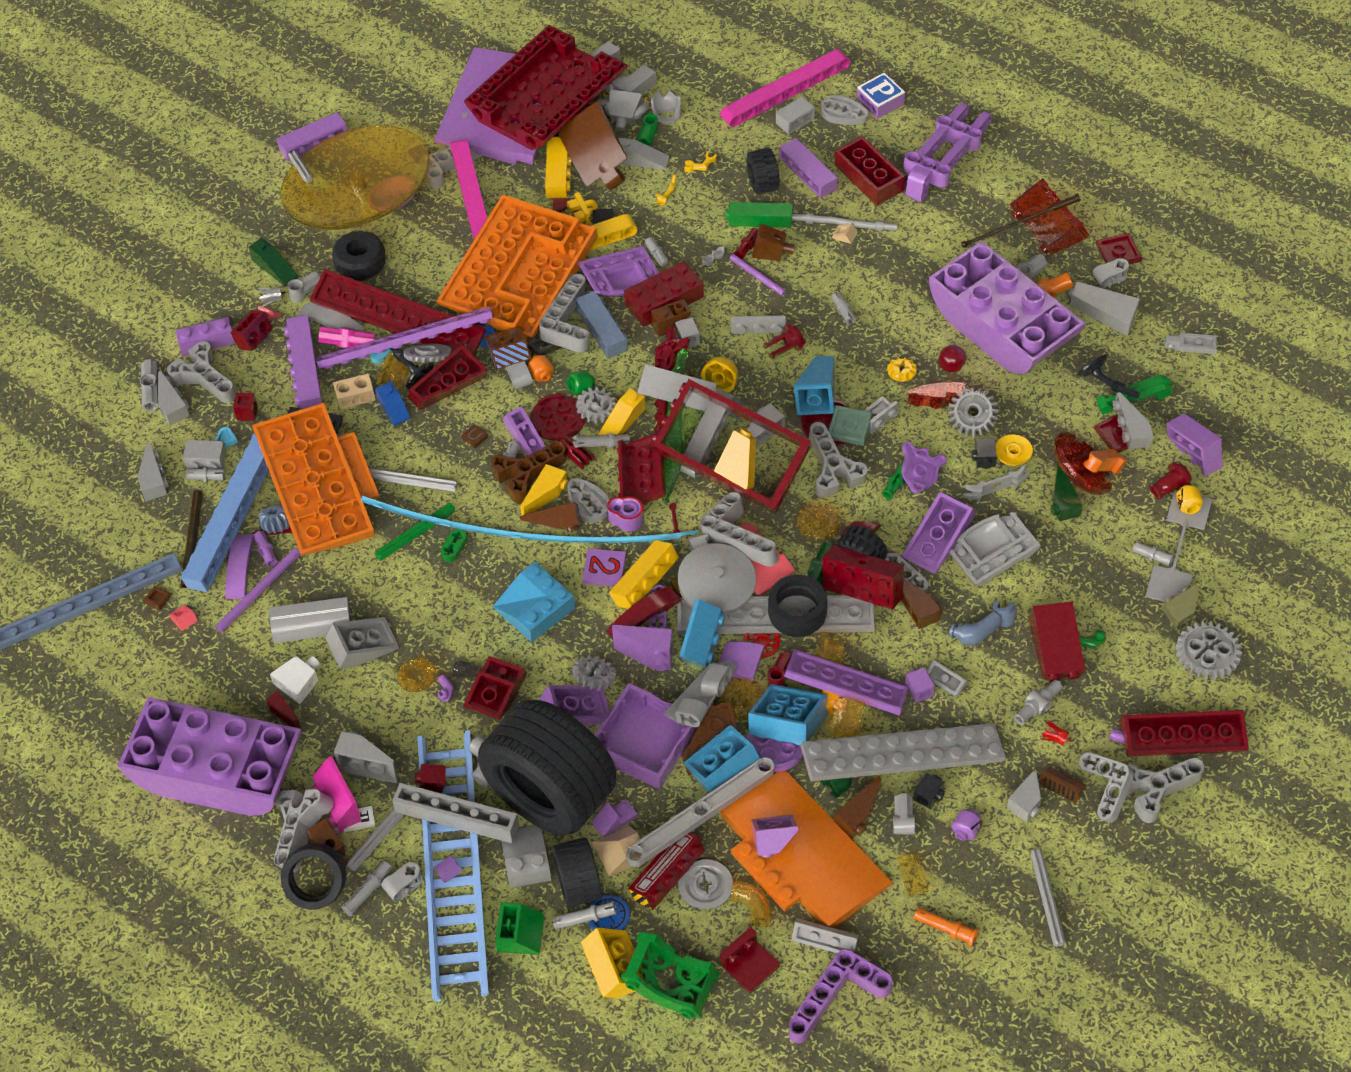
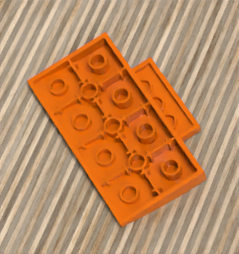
[252,403,379,556]
[721,770,893,928]

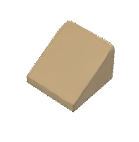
[832,223,858,244]

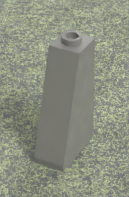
[1068,282,1140,336]

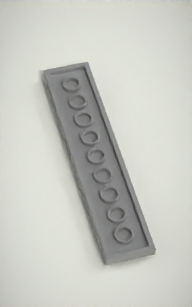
[677,595,875,635]
[801,723,1006,781]

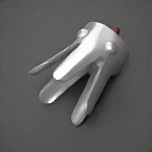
[258,287,286,307]

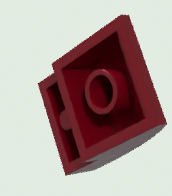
[463,656,527,720]

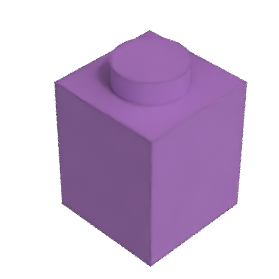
[905,668,935,703]

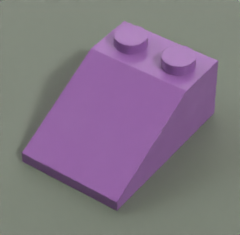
[612,625,673,671]
[540,685,610,727]

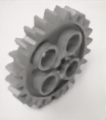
[1175,621,1242,681]

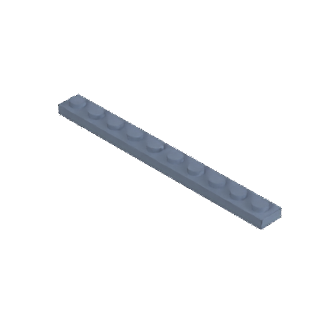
[0,553,182,650]

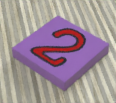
[582,548,626,586]

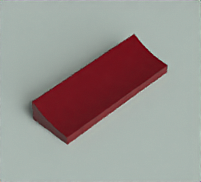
[1119,710,1249,757]

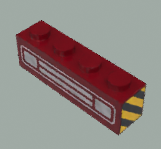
[628,833,705,910]

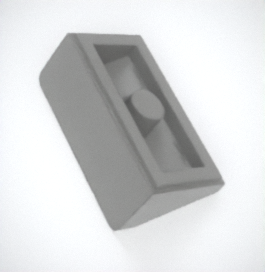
[926,660,970,697]

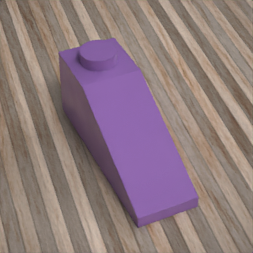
[502,406,546,456]

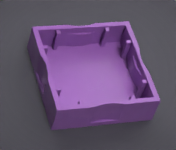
[595,683,698,789]

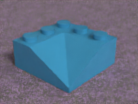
[493,562,575,643]
[748,684,828,745]

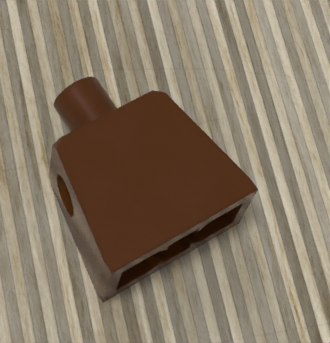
[752,224,795,261]
[307,818,348,866]

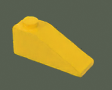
[598,388,646,435]
[520,464,569,515]

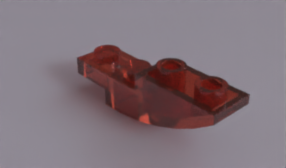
[908,382,984,409]

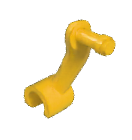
[654,174,677,206]

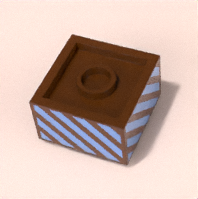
[485,326,531,370]

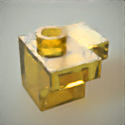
[815,632,844,665]

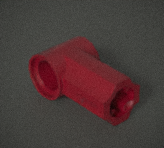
[767,651,792,687]

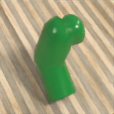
[1079,630,1106,649]

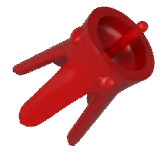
[1040,720,1072,746]

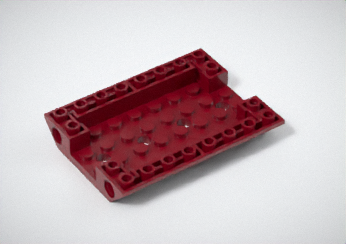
[464,25,628,150]

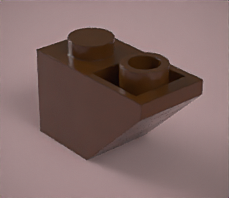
[651,299,691,337]

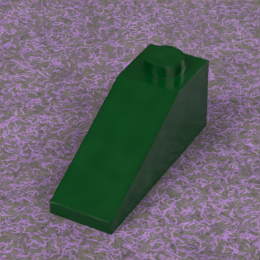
[248,237,299,287]
[1051,462,1082,522]

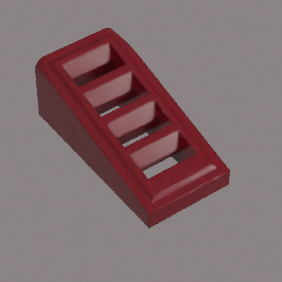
[267,691,301,729]

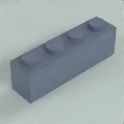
[575,291,628,359]

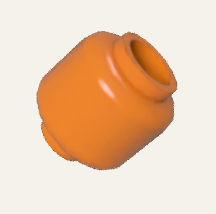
[527,355,554,382]

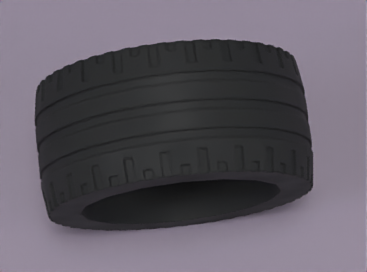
[768,574,827,637]
[281,843,347,910]

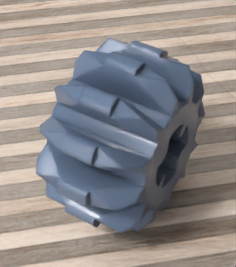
[259,504,289,534]

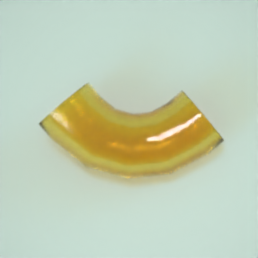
[731,880,772,927]

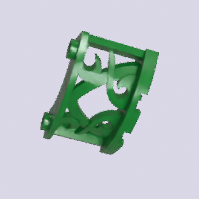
[620,932,720,1019]

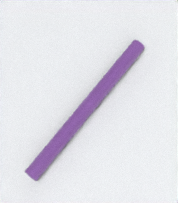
[215,548,300,633]

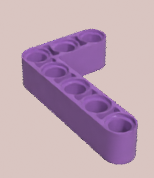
[789,950,892,1043]

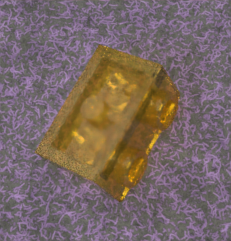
[376,352,410,393]
[827,696,865,738]

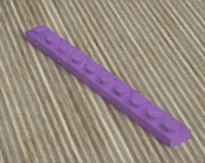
[317,306,493,369]

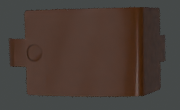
[558,99,628,190]

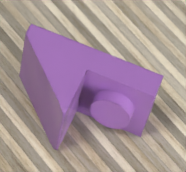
[592,799,638,837]

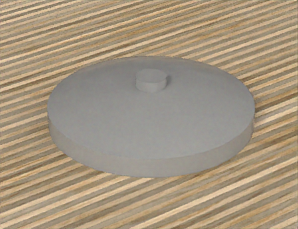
[678,543,756,615]

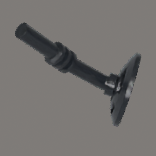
[389,347,434,389]
[1076,354,1140,399]

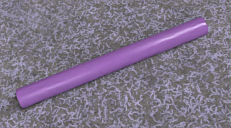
[730,254,786,296]

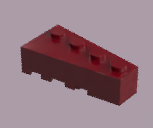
[408,345,488,410]

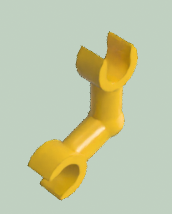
[684,151,717,173]

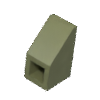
[1163,583,1199,629]

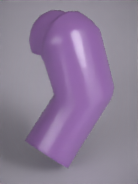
[437,674,455,702]

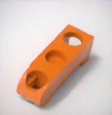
[1083,449,1128,474]

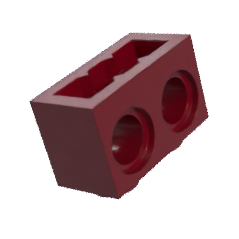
[230,310,273,351]

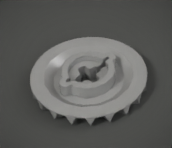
[403,344,451,363]
[678,859,733,911]

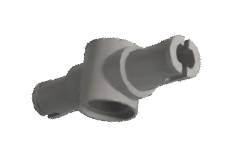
[1014,680,1063,725]

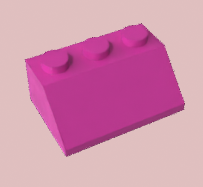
[312,756,362,834]

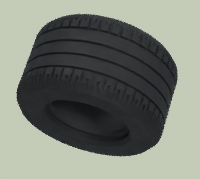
[478,700,617,835]

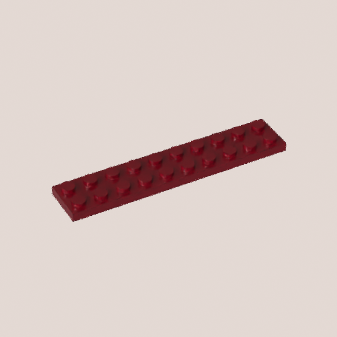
[310,269,487,356]

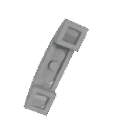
[296,303,365,332]

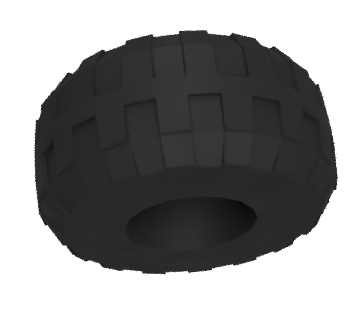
[332,230,386,281]

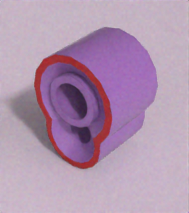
[607,497,644,532]

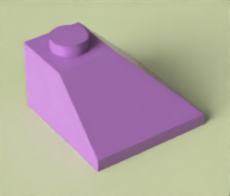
[751,815,798,857]

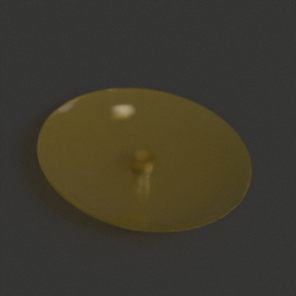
[280,126,430,230]

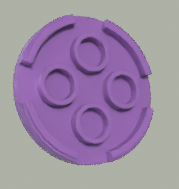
[746,733,803,772]

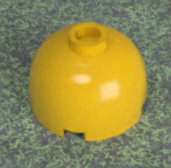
[701,357,739,393]

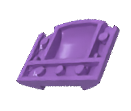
[579,246,659,296]

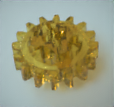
[797,502,839,541]
[719,678,762,720]

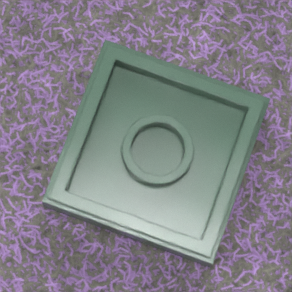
[829,405,872,446]

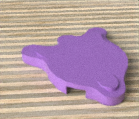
[901,442,947,494]

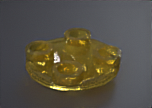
[397,656,436,692]

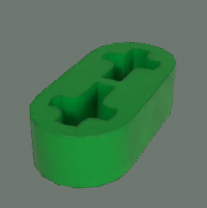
[440,529,467,562]

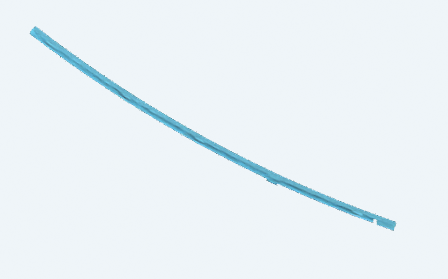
[361,496,699,543]

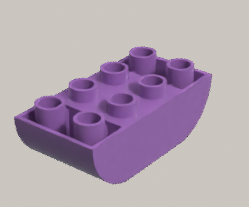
[929,241,1085,374]
[118,697,302,815]

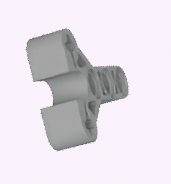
[167,341,236,403]
[808,422,868,498]
[1120,758,1204,823]
[274,789,334,873]

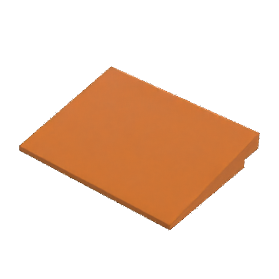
[436,194,598,345]

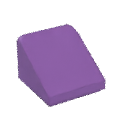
[434,855,462,883]

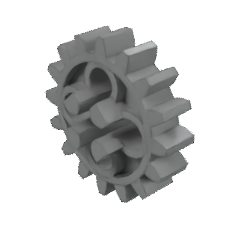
[572,655,616,691]

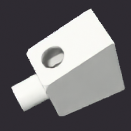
[270,656,320,704]

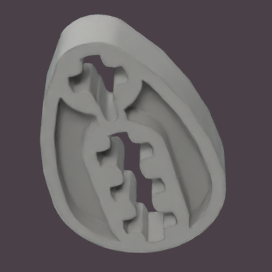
[821,95,868,125]
[568,478,609,523]

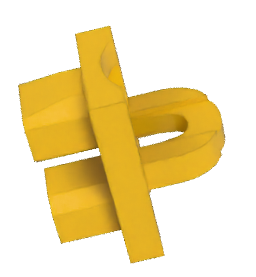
[567,192,598,225]

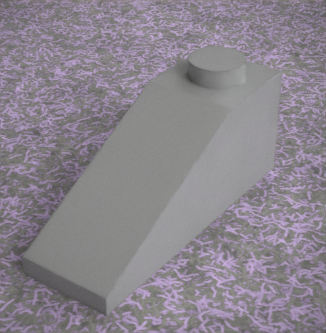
[618,138,669,170]
[748,403,785,448]

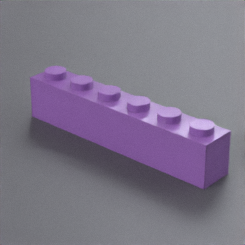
[284,315,322,409]

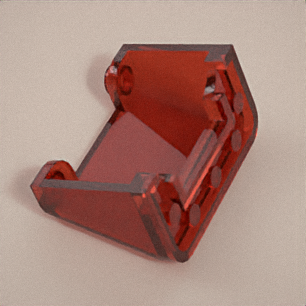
[1009,178,1090,255]

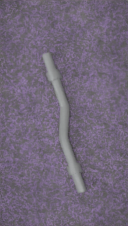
[792,213,897,231]

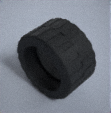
[552,837,602,907]

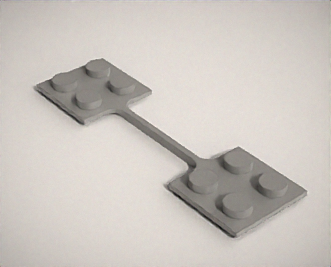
[1145,490,1212,602]

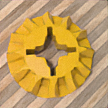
[887,357,917,382]

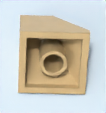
[592,826,641,877]

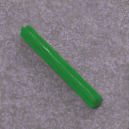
[374,503,455,561]

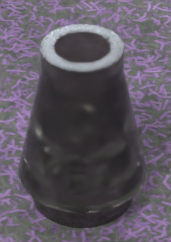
[453,659,482,679]

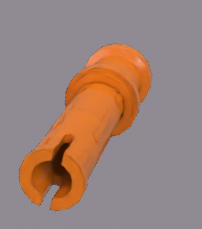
[914,907,979,947]

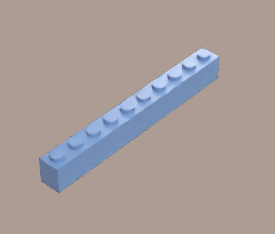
[181,433,269,592]

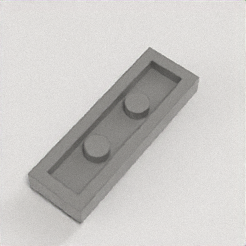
[731,316,786,334]
[791,918,859,953]

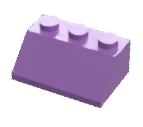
[175,316,235,357]

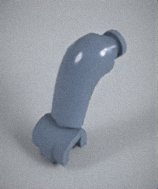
[949,601,1017,646]

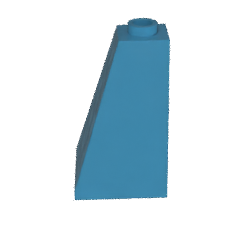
[794,356,835,415]

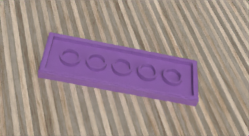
[784,649,908,715]

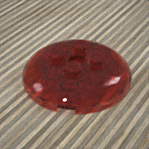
[1054,432,1112,495]

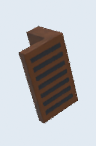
[1039,766,1086,803]

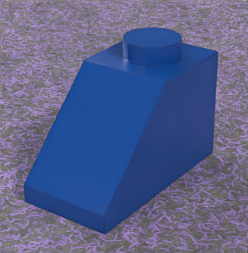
[375,381,410,426]

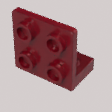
[720,927,780,993]

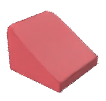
[169,605,198,631]

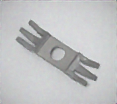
[962,465,1030,500]

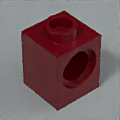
[233,392,258,421]
[414,764,446,794]

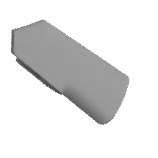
[665,659,737,727]

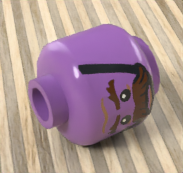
[952,809,983,841]

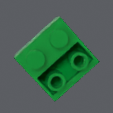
[495,902,545,955]

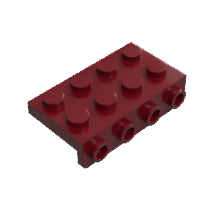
[617,432,666,505]

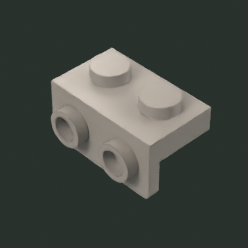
[864,396,899,434]

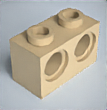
[333,374,375,409]

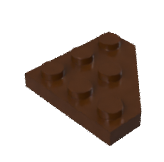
[682,702,739,776]

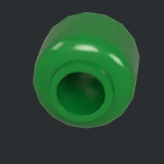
[566,370,595,395]

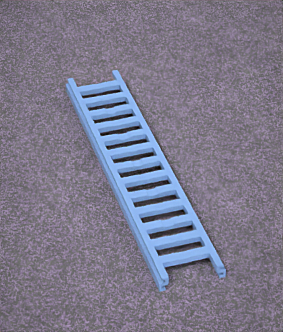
[417,730,489,1002]

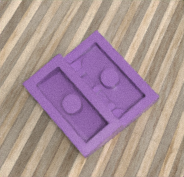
[719,642,764,682]

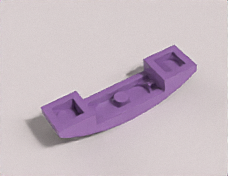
[225,534,254,599]

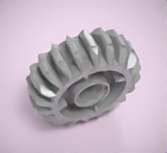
[948,387,999,438]

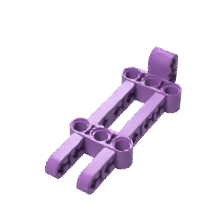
[903,102,992,203]

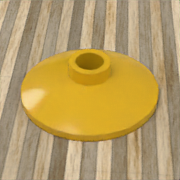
[995,435,1033,466]

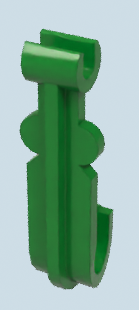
[1096,375,1174,415]

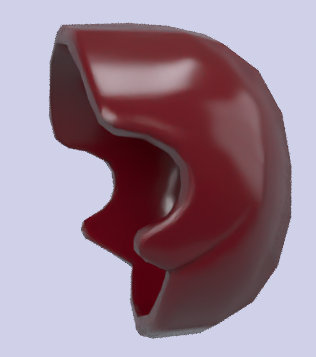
[938,345,967,373]

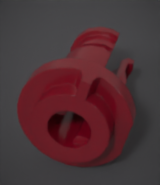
[764,323,806,359]
[1149,462,1192,500]

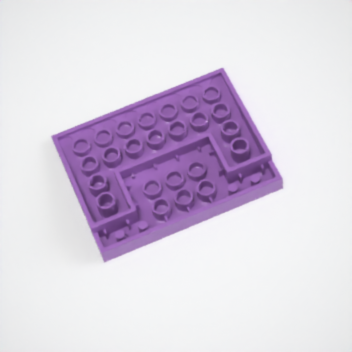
[434,47,561,165]

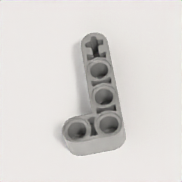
[420,147,482,189]

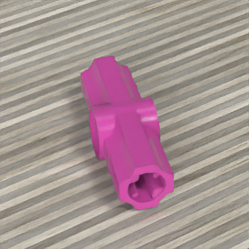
[319,327,375,348]

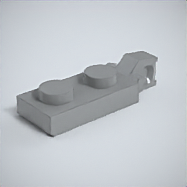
[1165,332,1217,354]

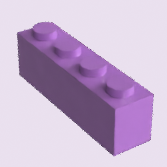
[277,112,348,162]
[779,138,838,198]

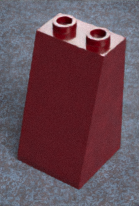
[1028,601,1085,682]

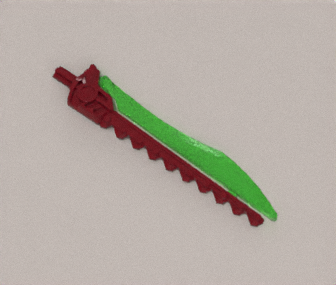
[654,326,690,503]

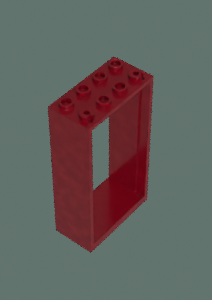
[652,379,811,514]

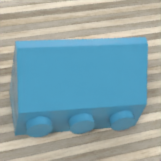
[679,599,725,668]
[684,725,761,793]

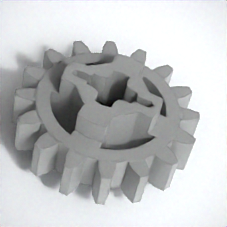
[576,387,617,424]

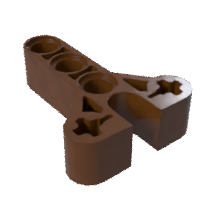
[491,442,567,504]

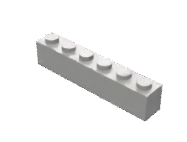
[392,783,519,843]

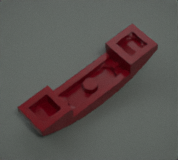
[607,586,681,639]

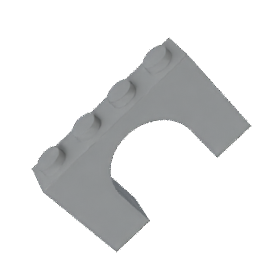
[590,41,656,94]

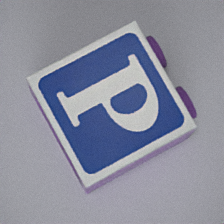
[857,73,905,119]

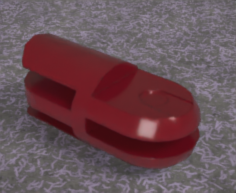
[559,435,595,470]

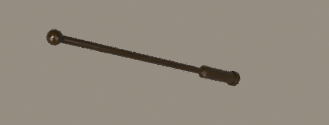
[961,193,1081,248]

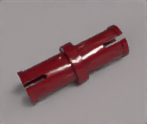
[734,228,758,259]

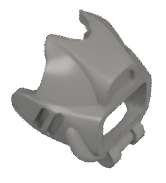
[650,89,681,125]

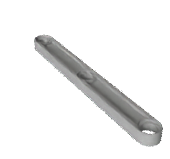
[626,758,774,867]

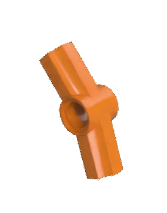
[1036,272,1074,298]

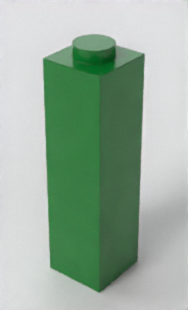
[725,202,792,228]

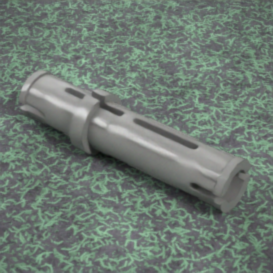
[573,433,630,448]
[341,860,393,916]
[552,901,617,930]

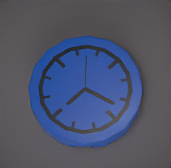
[588,895,630,931]

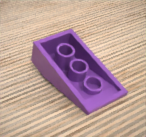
[901,492,976,574]

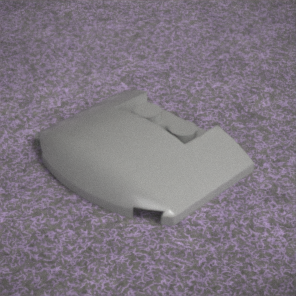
[950,512,1041,586]

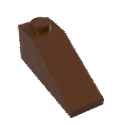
[519,502,583,533]
[901,579,942,629]
[834,776,882,839]

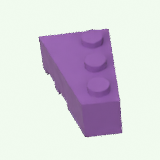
[1166,414,1223,477]

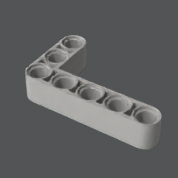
[539,274,589,353]
[678,388,745,478]
[700,492,779,566]

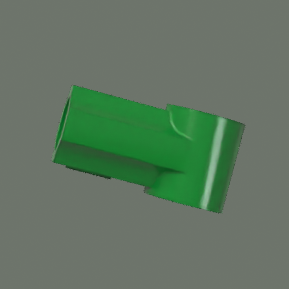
[636,113,659,146]

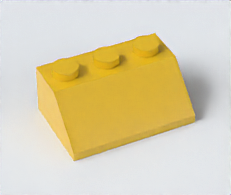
[581,928,649,998]

